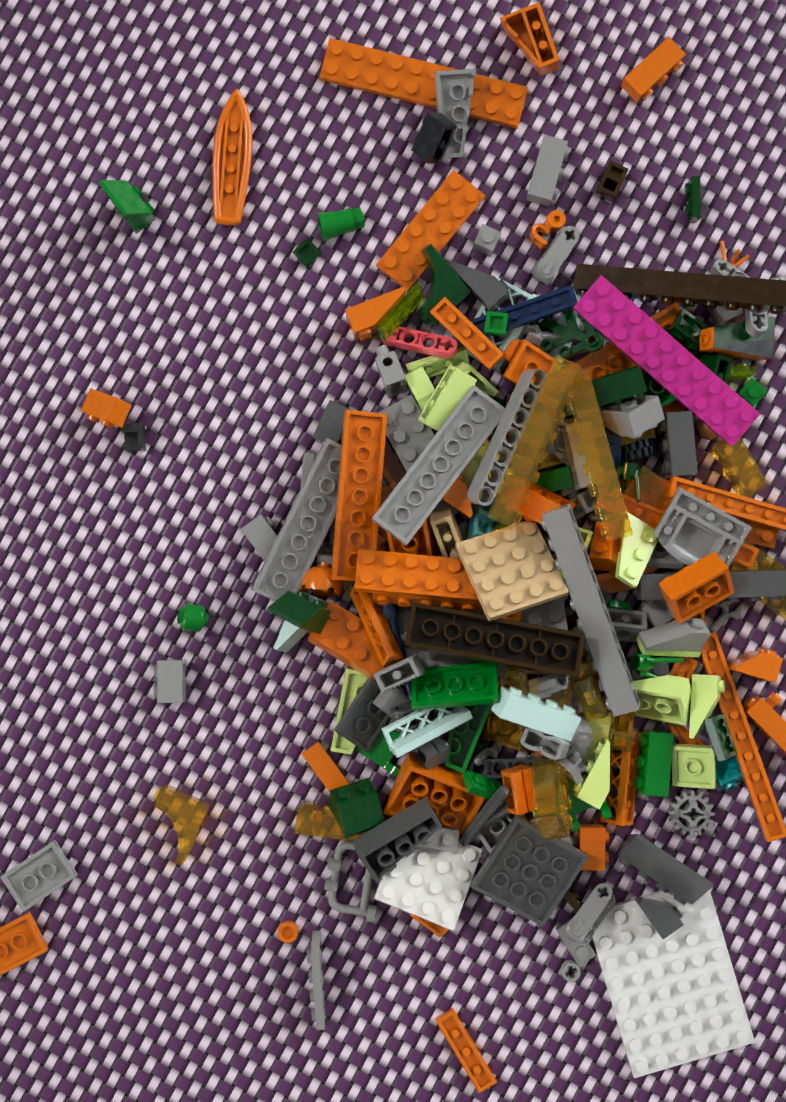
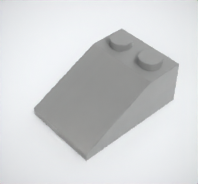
[586,395,665,439]

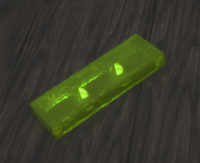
[378,283,423,341]

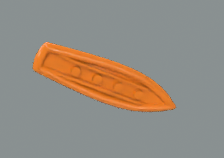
[212,89,253,226]

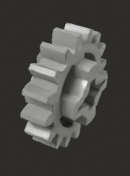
[667,789,715,837]

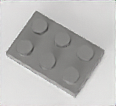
[0,840,78,912]

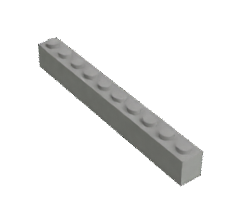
[541,504,641,717]

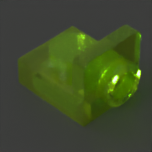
[728,356,756,380]

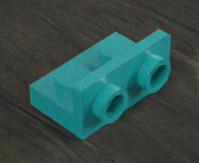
[716,756,744,791]

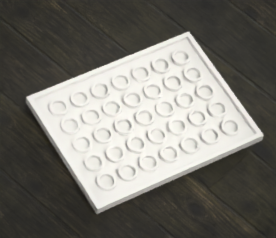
[592,877,755,1078]

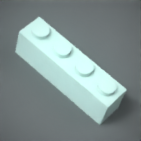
[491,686,582,741]

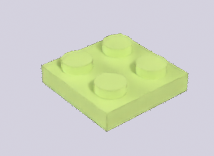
[672,743,716,789]

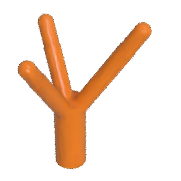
[720,240,749,276]

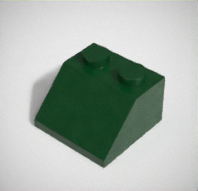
[267,590,332,634]
[328,778,384,838]

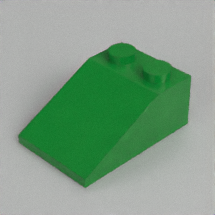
[98,180,156,234]

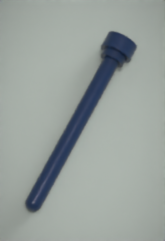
[381,603,411,702]

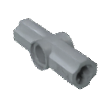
[518,674,569,700]

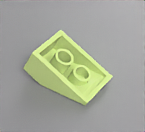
[626,675,691,726]

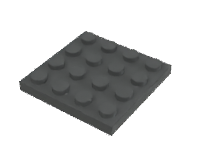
[470,814,589,927]

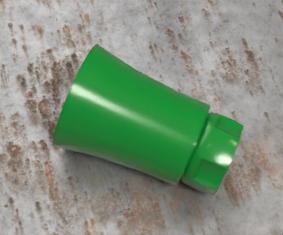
[317,207,365,242]

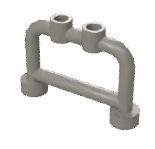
[324,841,377,923]

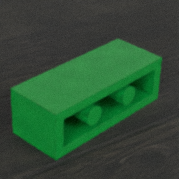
[635,729,674,797]

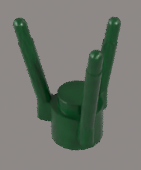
[605,462,641,503]

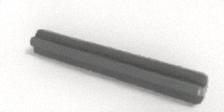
[459,785,510,847]

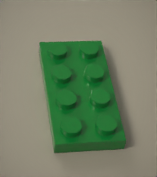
[411,662,499,711]

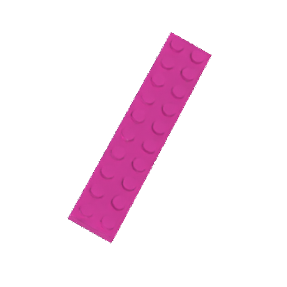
[572,275,760,447]

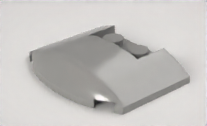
[654,487,751,567]

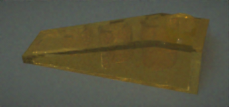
[486,667,530,751]

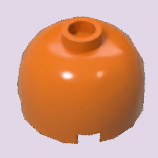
[300,563,343,597]

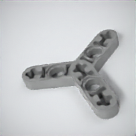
[710,259,786,338]

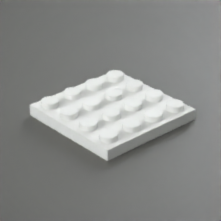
[374,840,482,931]

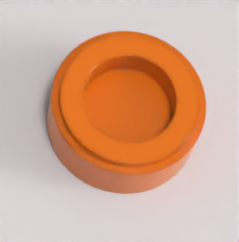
[277,920,299,943]

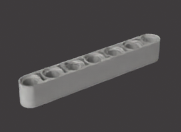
[467,369,547,506]

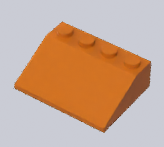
[383,751,485,840]

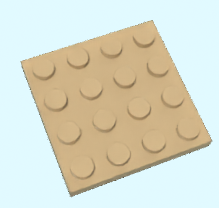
[455,521,569,621]

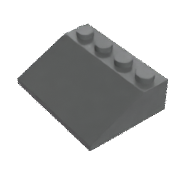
[616,834,714,906]

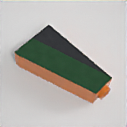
[699,317,775,361]

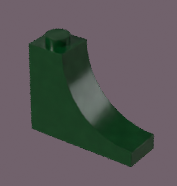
[417,244,471,326]

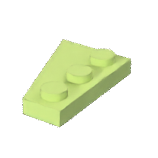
[615,511,658,588]

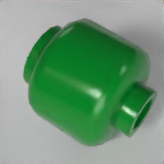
[177,603,209,632]

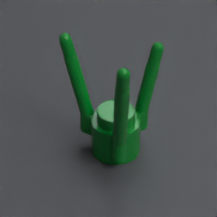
[632,653,684,678]

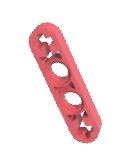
[380,325,458,359]

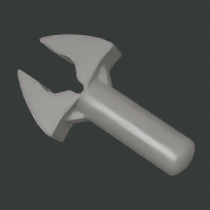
[524,324,562,346]
[709,600,741,633]

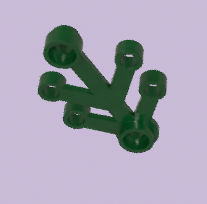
[532,309,604,360]

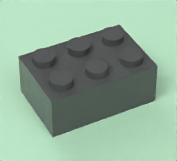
[655,411,698,480]

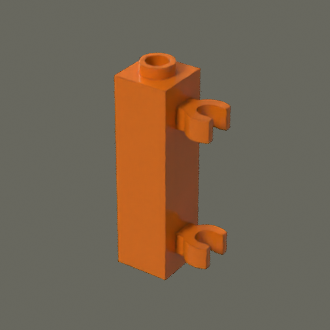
[743,692,786,756]

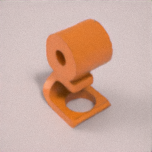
[529,210,566,250]

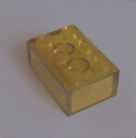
[532,759,573,841]

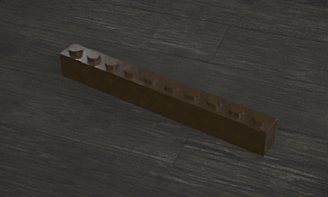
[573,264,786,315]

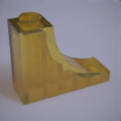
[153,784,211,866]

